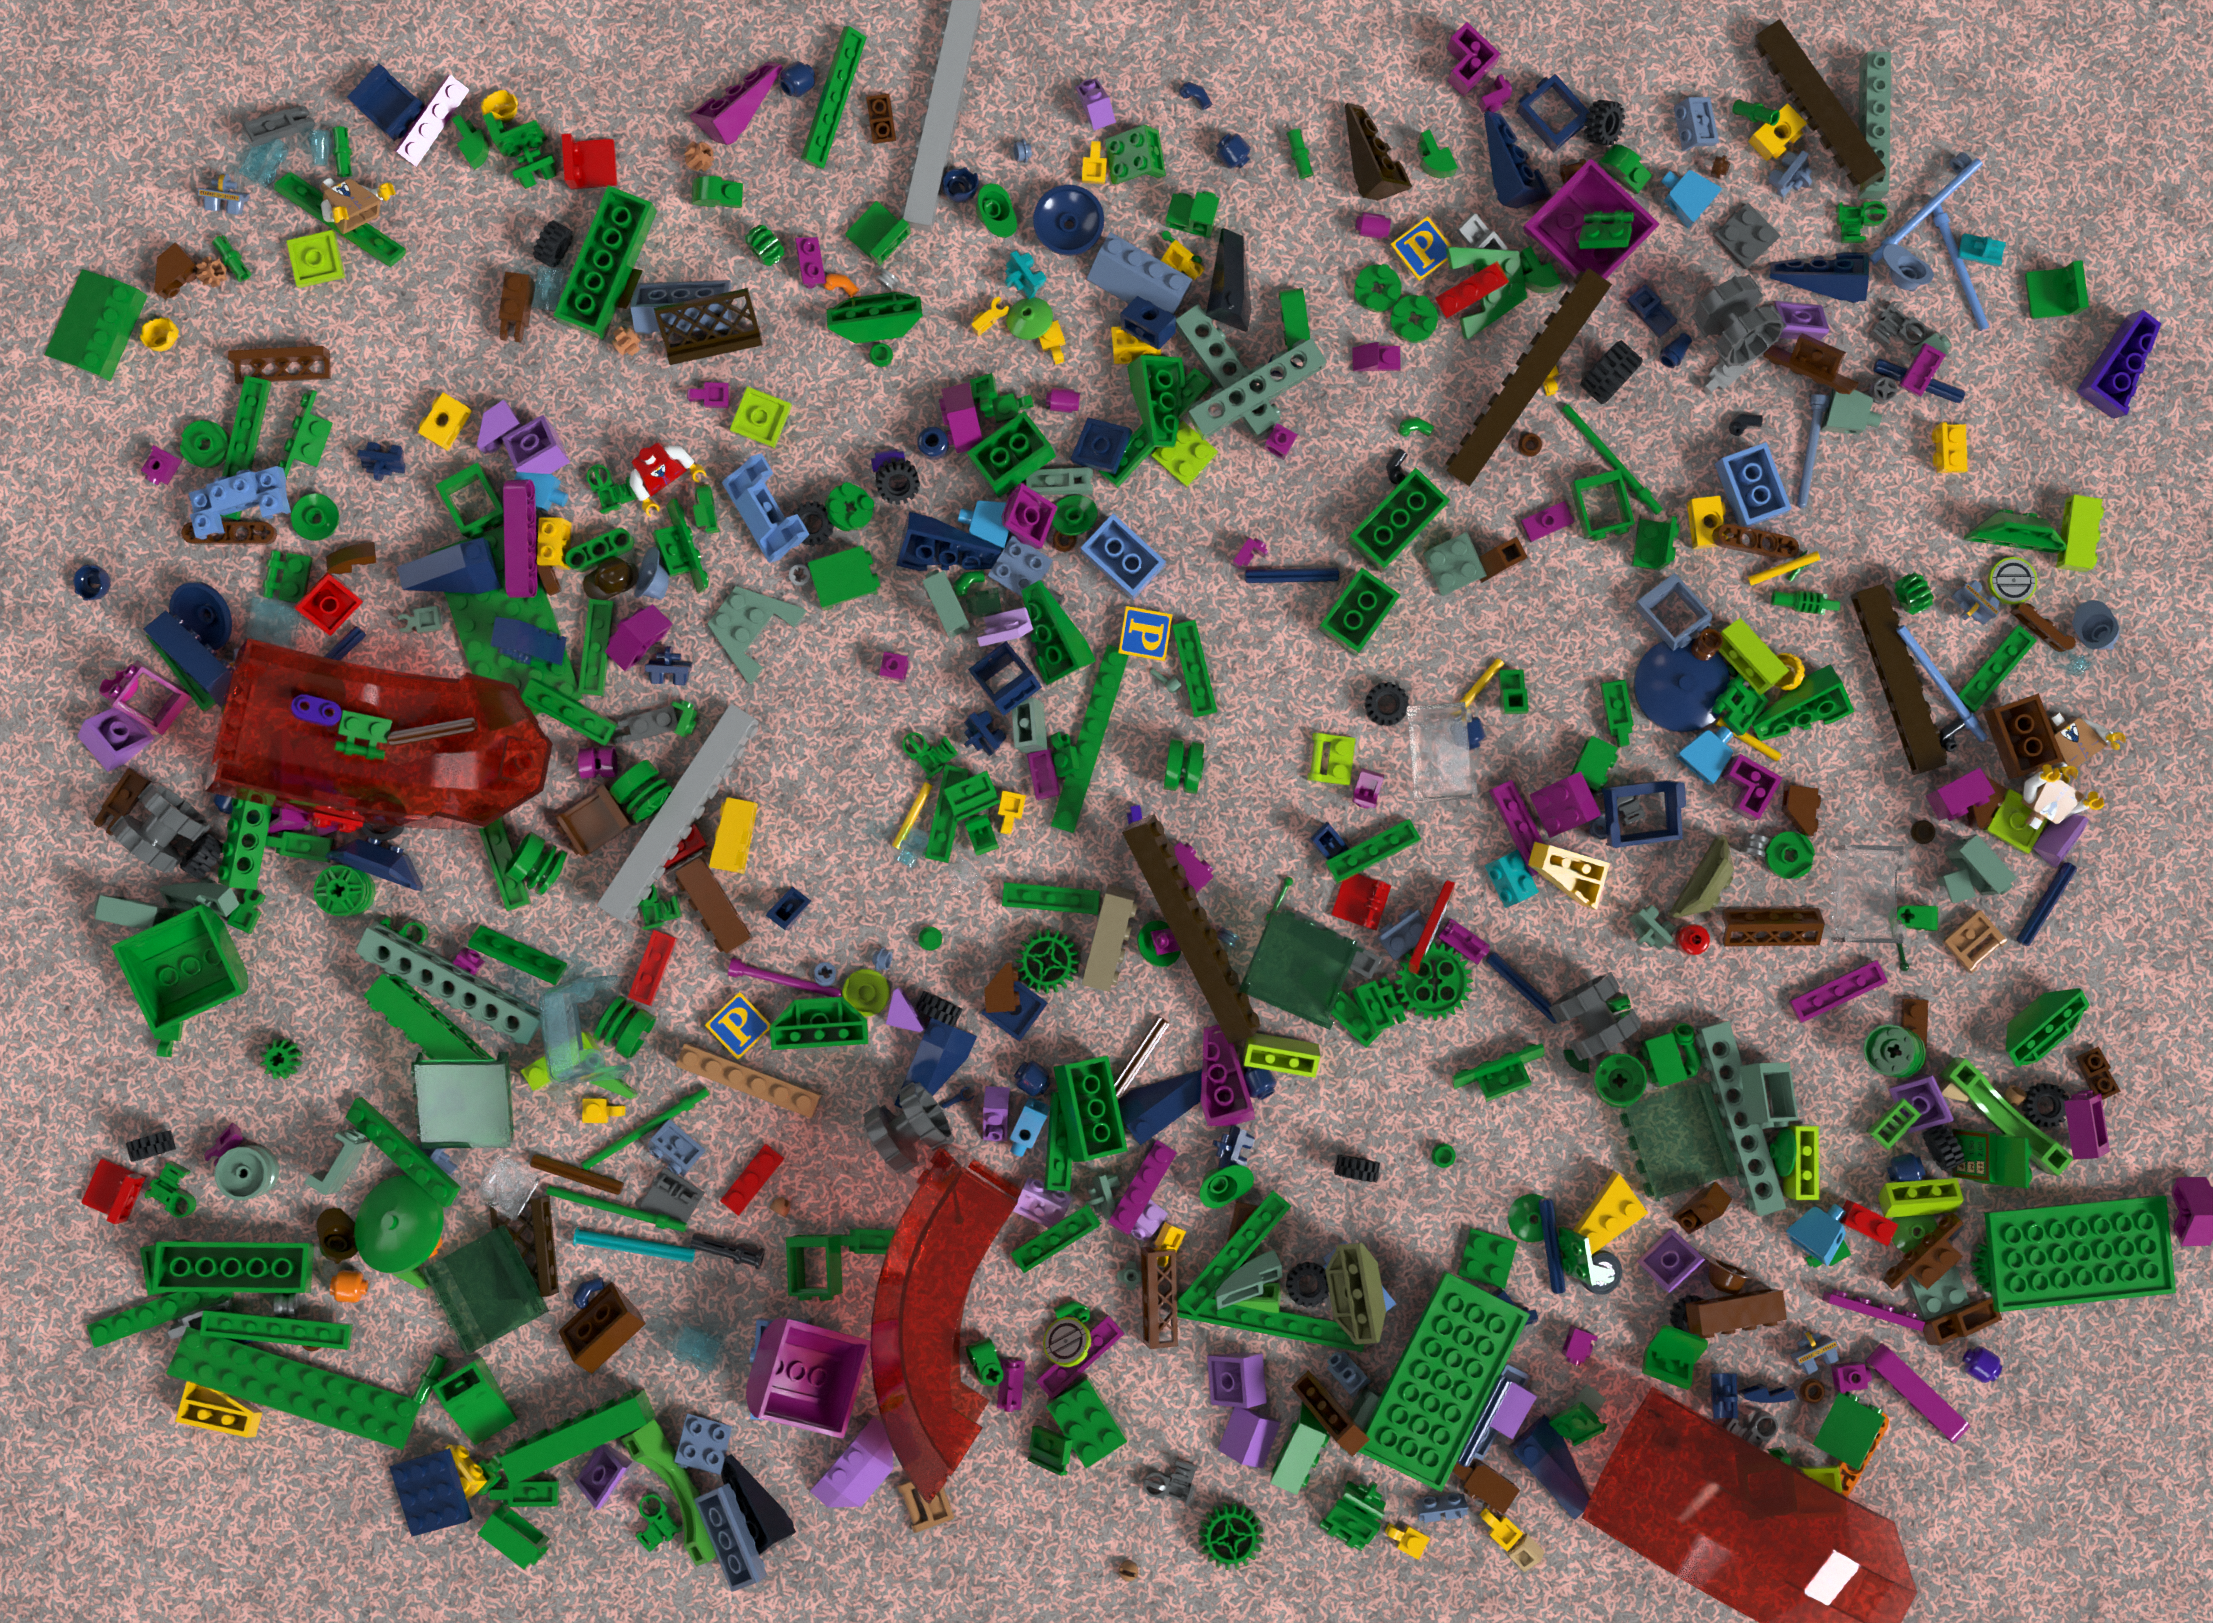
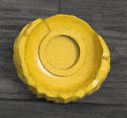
[481,90,518,123]
[140,317,179,352]
[1775,652,1805,690]

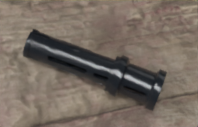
[690,1233,765,1270]

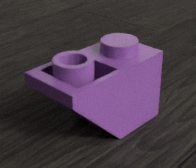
[1075,79,1116,130]
[477,400,523,454]
[983,1086,1010,1141]

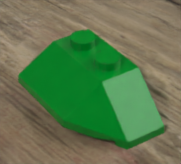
[826,291,923,344]
[1964,509,2067,554]
[2006,988,2090,1067]
[770,997,869,1050]

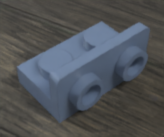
[1674,97,1719,151]
[1377,909,1426,961]
[647,1119,706,1177]

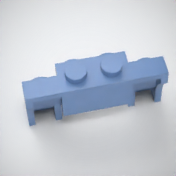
[722,453,809,563]
[189,466,291,539]

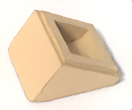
[1939,1081,1969,1102]
[1507,1534,1544,1572]

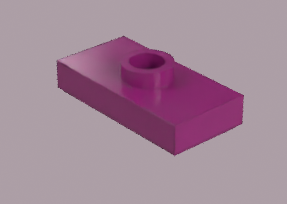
[1898,343,1946,397]
[1520,501,1574,543]
[1027,748,1061,801]

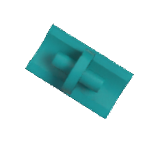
[1957,233,2006,267]
[1004,251,1047,299]

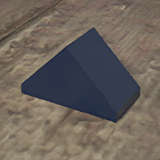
[1308,822,1350,860]
[766,887,811,931]

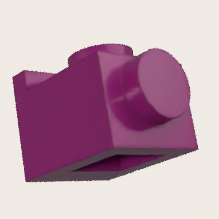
[141,445,182,485]
[1561,1325,1598,1366]
[1831,1361,1872,1393]

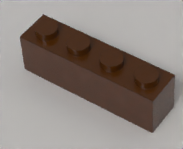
[675,857,754,954]
[1685,1288,1787,1338]
[1291,1370,1370,1457]

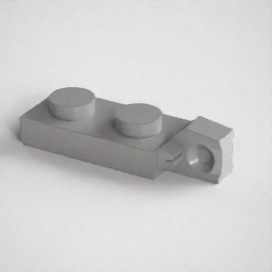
[1703,356,1760,395]

